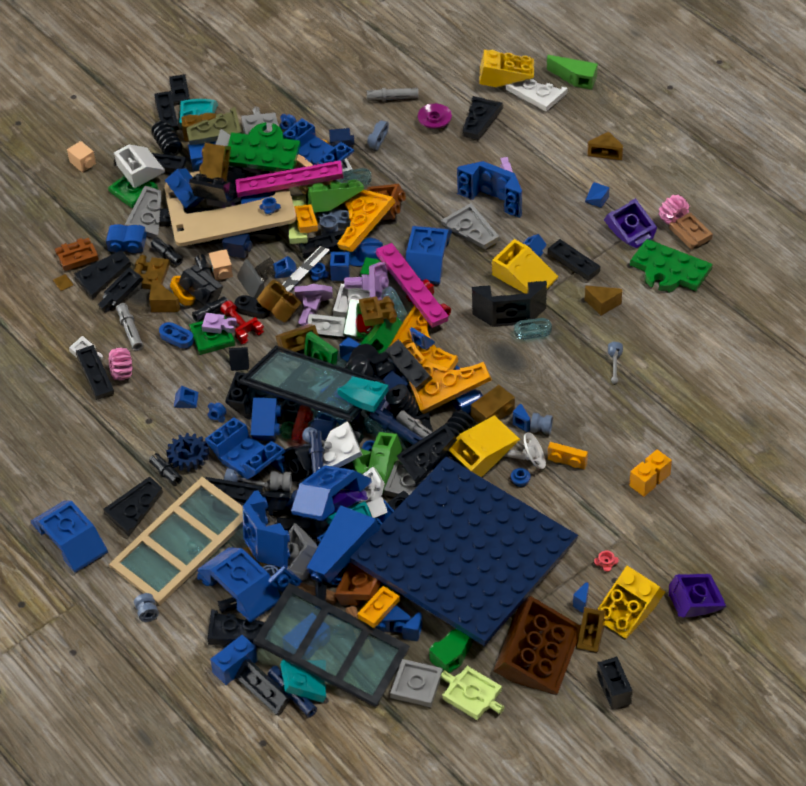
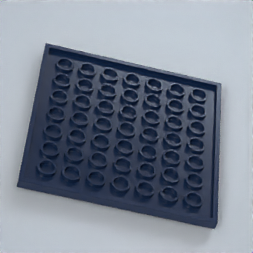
[350,457,578,646]

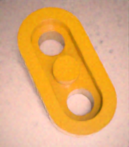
[170,276,196,306]

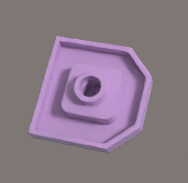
[344,262,389,300]
[294,284,333,326]

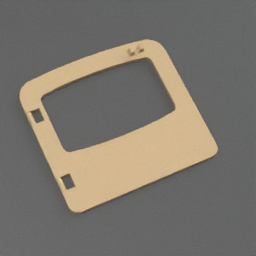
[164,170,297,246]

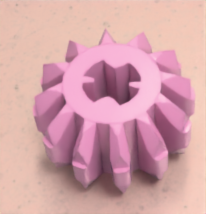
[658,195,690,225]
[108,348,133,380]

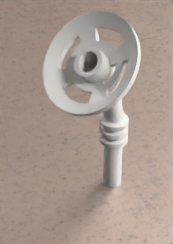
[504,432,546,469]

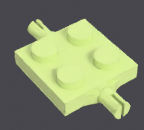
[440,666,504,720]

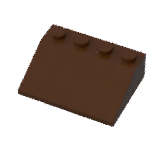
[493,596,581,695]

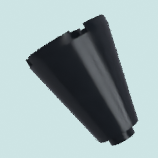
[281,440,326,485]

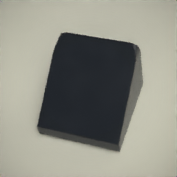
[229,347,249,371]

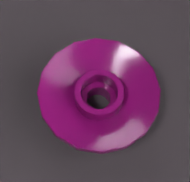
[417,103,452,129]

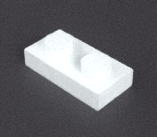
[308,314,346,337]

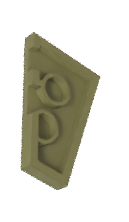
[187,107,241,145]

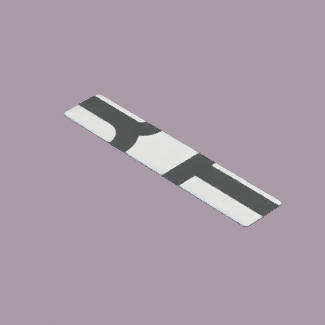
[282,246,329,292]

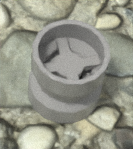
[270,471,292,492]

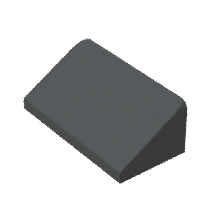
[237,260,264,298]

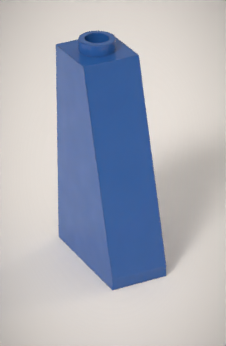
[307,505,380,583]

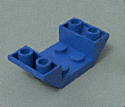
[283,118,354,165]
[457,161,522,218]
[405,226,452,284]
[205,417,285,480]
[291,465,372,520]
[243,490,290,568]
[31,500,108,573]
[197,547,281,623]

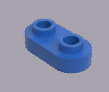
[159,322,194,348]

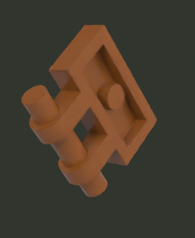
[55,238,99,271]

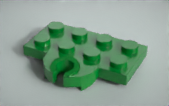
[228,122,301,172]
[630,239,713,293]

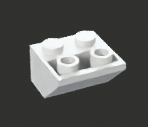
[114,144,165,188]

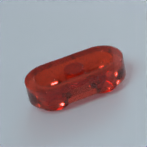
[292,405,313,444]

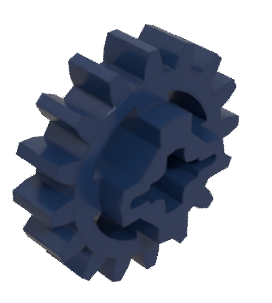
[166,433,209,472]

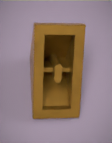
[587,131,623,161]
[149,279,180,313]
[585,285,623,316]
[577,607,605,652]

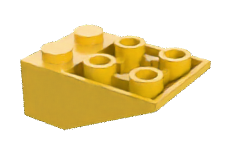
[479,50,534,87]
[492,239,558,294]
[448,415,520,477]
[598,566,665,639]

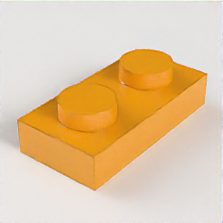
[294,204,318,233]
[547,442,588,470]
[357,586,400,628]

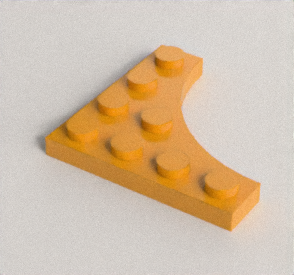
[337,190,395,252]
[389,305,458,370]
[405,342,492,414]

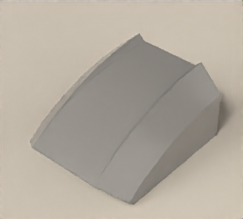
[279,523,318,581]

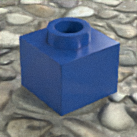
[523,234,547,257]

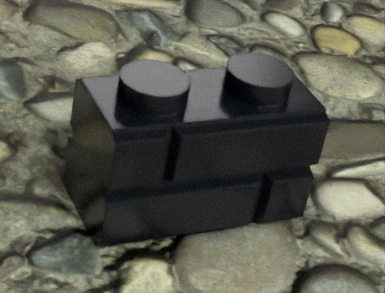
[178,265,223,305]

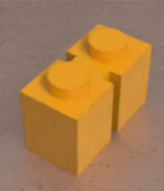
[629,449,672,497]

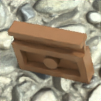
[669,212,713,250]

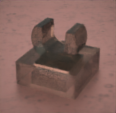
[254,257,276,282]

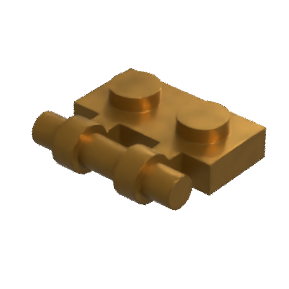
[134,255,170,289]
[359,296,397,326]

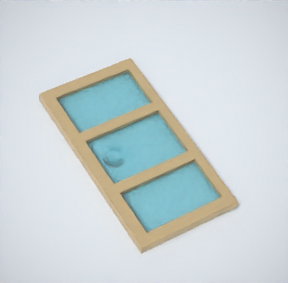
[108,477,243,606]

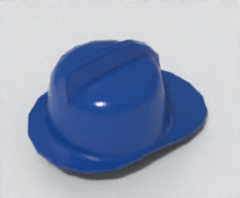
[346,238,383,266]

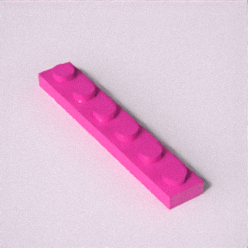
[236,160,344,197]
[376,243,449,328]

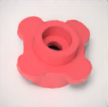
[594,550,619,572]

